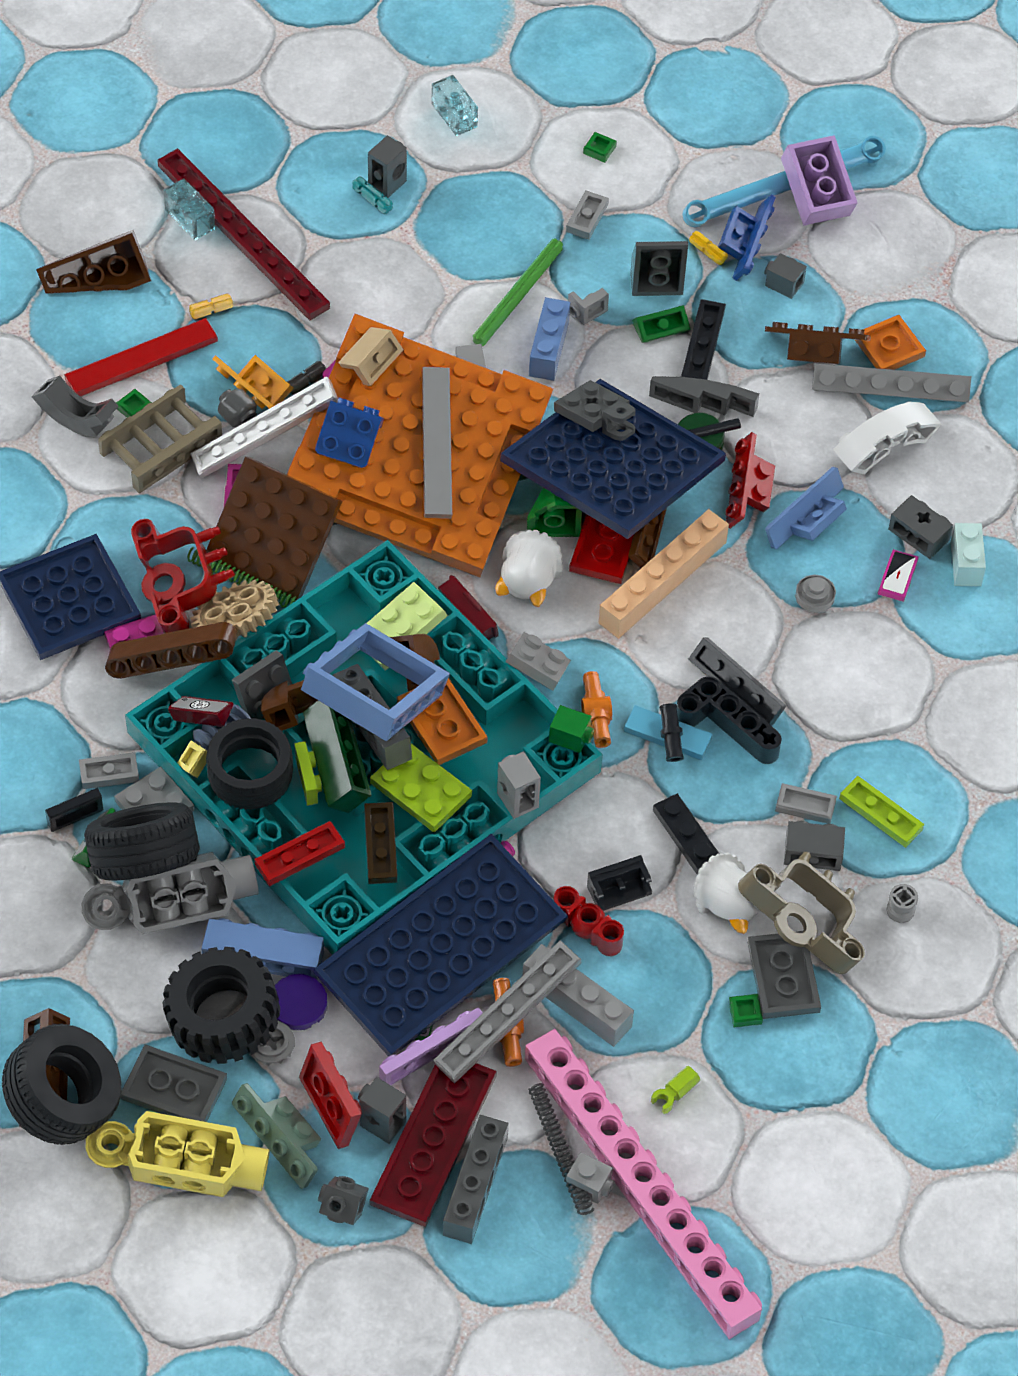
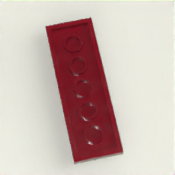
[370,1050,497,1227]

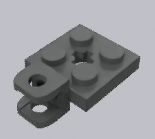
[554,380,635,441]

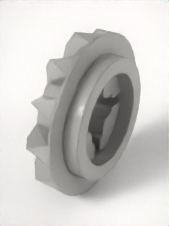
[253,1021,295,1066]

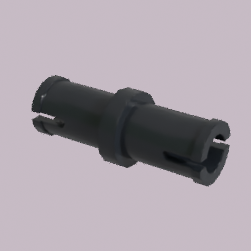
[659,703,684,762]

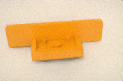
[212,355,294,410]

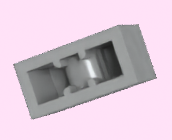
[497,751,541,819]

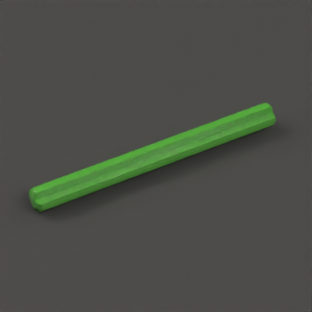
[473,238,563,346]

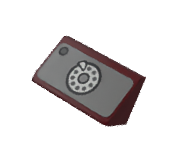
[168,696,234,727]

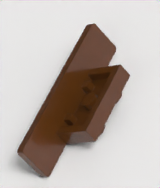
[765,322,871,364]

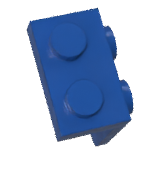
[315,397,384,468]

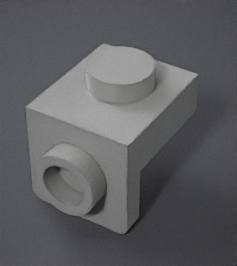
[566,1152,615,1204]

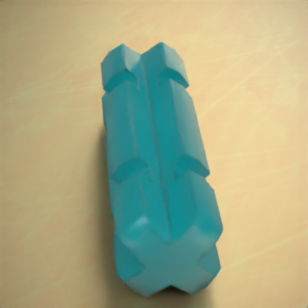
[352,176,393,214]

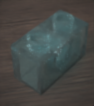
[431,75,478,136]
[163,178,215,240]

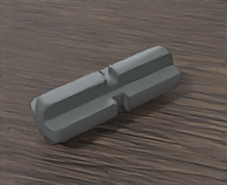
[287,361,326,395]

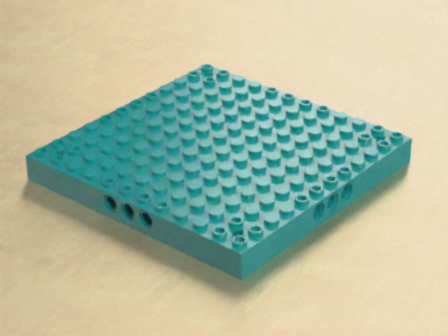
[125,540,603,955]

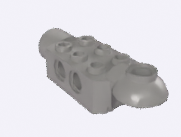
[81,852,259,934]

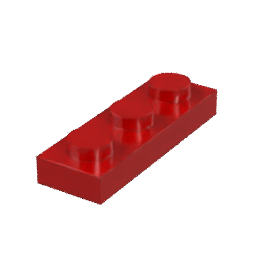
[255,821,345,886]

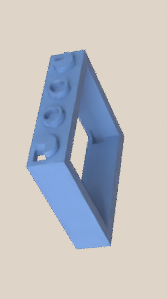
[301,623,450,741]

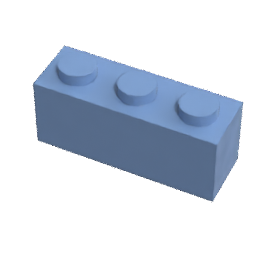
[529,297,571,381]

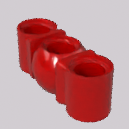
[554,886,624,956]

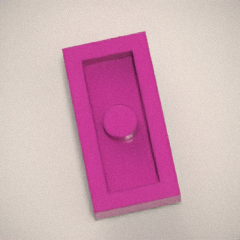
[105,615,164,649]

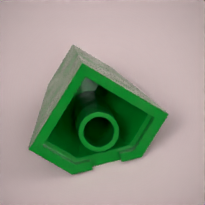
[527,488,582,537]

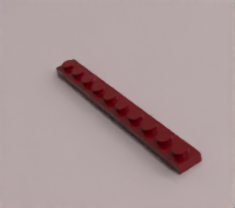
[157,148,330,321]

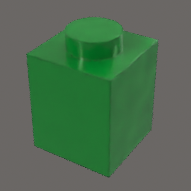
[549,705,594,753]

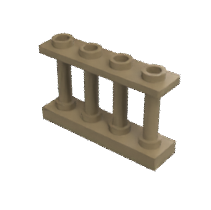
[98,385,222,494]

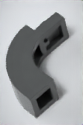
[32,375,119,437]

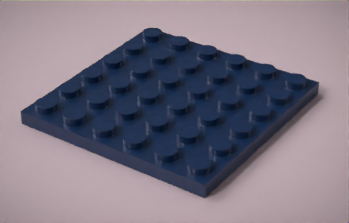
[500,379,726,539]

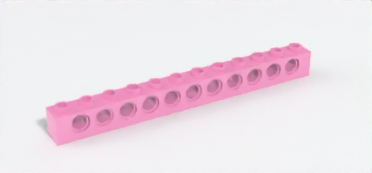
[525,1029,762,1339]

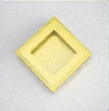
[177,741,207,778]

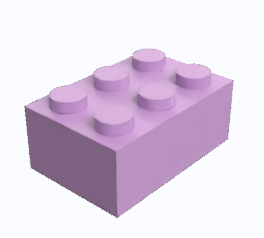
[781,135,858,226]

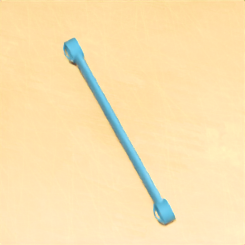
[682,136,886,228]

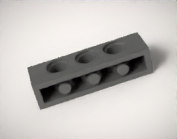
[333,664,412,770]
[443,1115,509,1244]

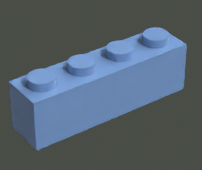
[201,918,324,980]

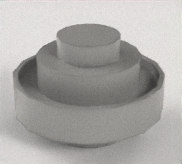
[795,574,836,613]

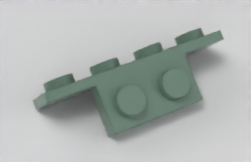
[232,1083,321,1189]

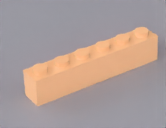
[598,509,729,639]

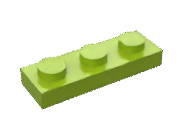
[839,776,924,848]

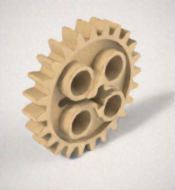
[190,580,279,640]

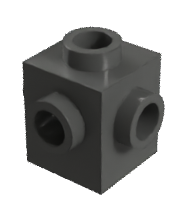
[318,1176,369,1225]

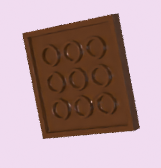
[206,457,342,600]

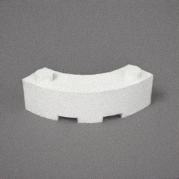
[833,401,942,475]

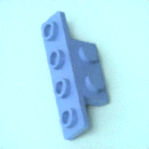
[765,467,847,549]

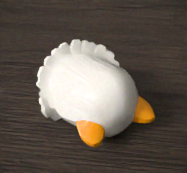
[495,530,563,607]
[693,852,760,934]

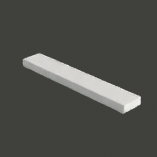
[190,377,338,478]

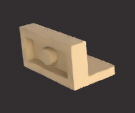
[339,327,403,386]

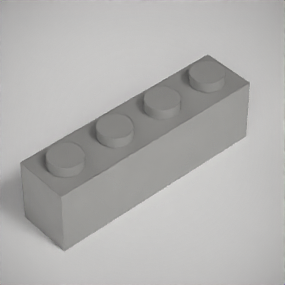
[523,944,634,1047]

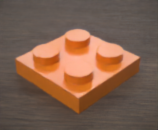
[855,315,926,370]

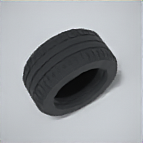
[84,802,200,881]

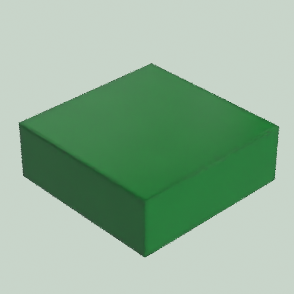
[583,132,617,163]
[116,389,152,417]
[728,994,763,1028]

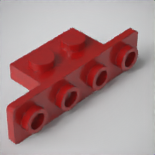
[725,432,775,529]

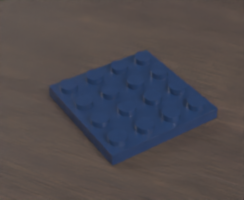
[0,533,141,660]

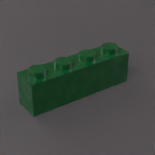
[303,700,372,813]

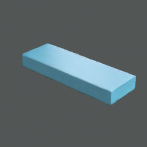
[624,705,712,760]

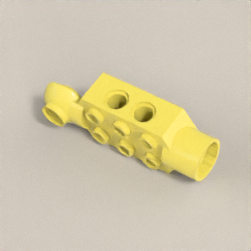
[85,1111,270,1197]

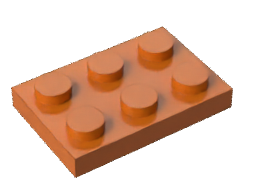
[397,678,487,765]

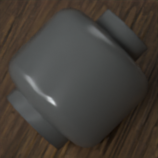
[218,389,257,427]

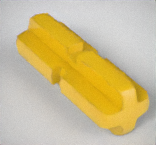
[689,231,728,265]
[189,293,233,319]

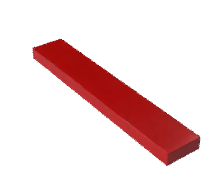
[64,318,218,397]

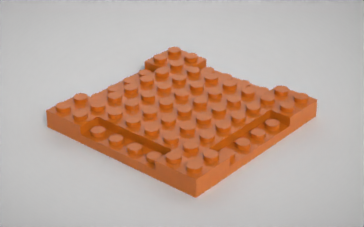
[287,314,554,577]

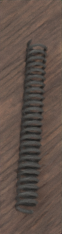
[528,1083,595,1215]

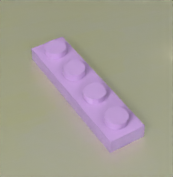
[379,1007,482,1085]

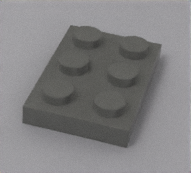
[747,931,821,1019]
[121,1044,227,1122]

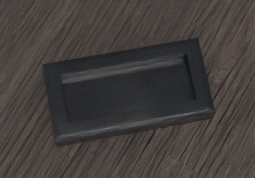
[45,788,104,832]

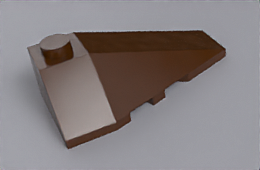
[36,230,152,293]

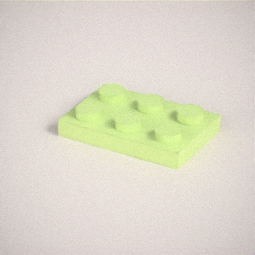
[367,582,448,670]

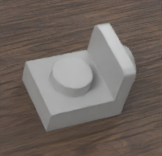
[568,288,609,325]

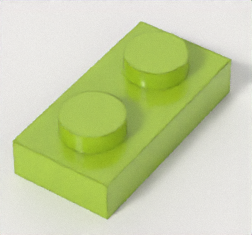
[294,741,322,806]

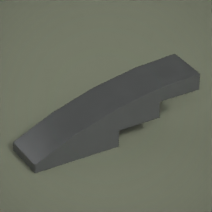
[649,376,760,417]

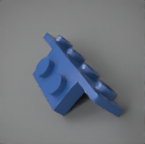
[718,194,776,281]

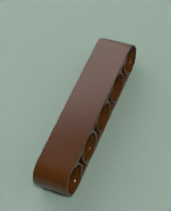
[105,622,238,679]

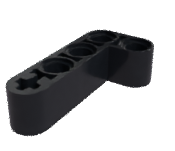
[677,676,782,764]

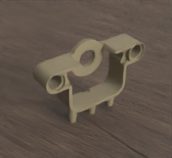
[738,852,865,974]

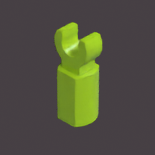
[651,1066,700,1114]

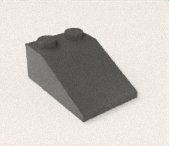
[630,241,688,296]

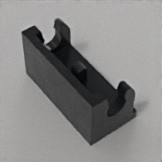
[587,855,652,911]

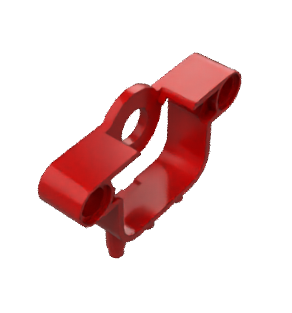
[131,519,235,633]

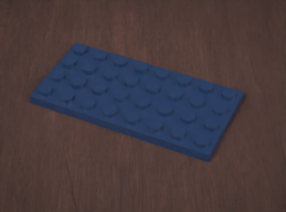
[314,834,567,1057]

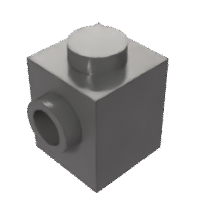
[764,253,807,299]

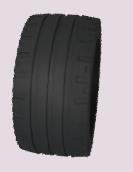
[206,718,293,810]

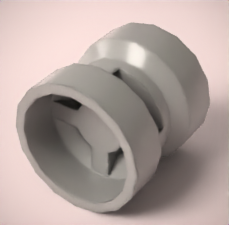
[886,884,918,923]

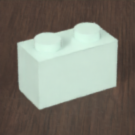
[951,523,986,586]

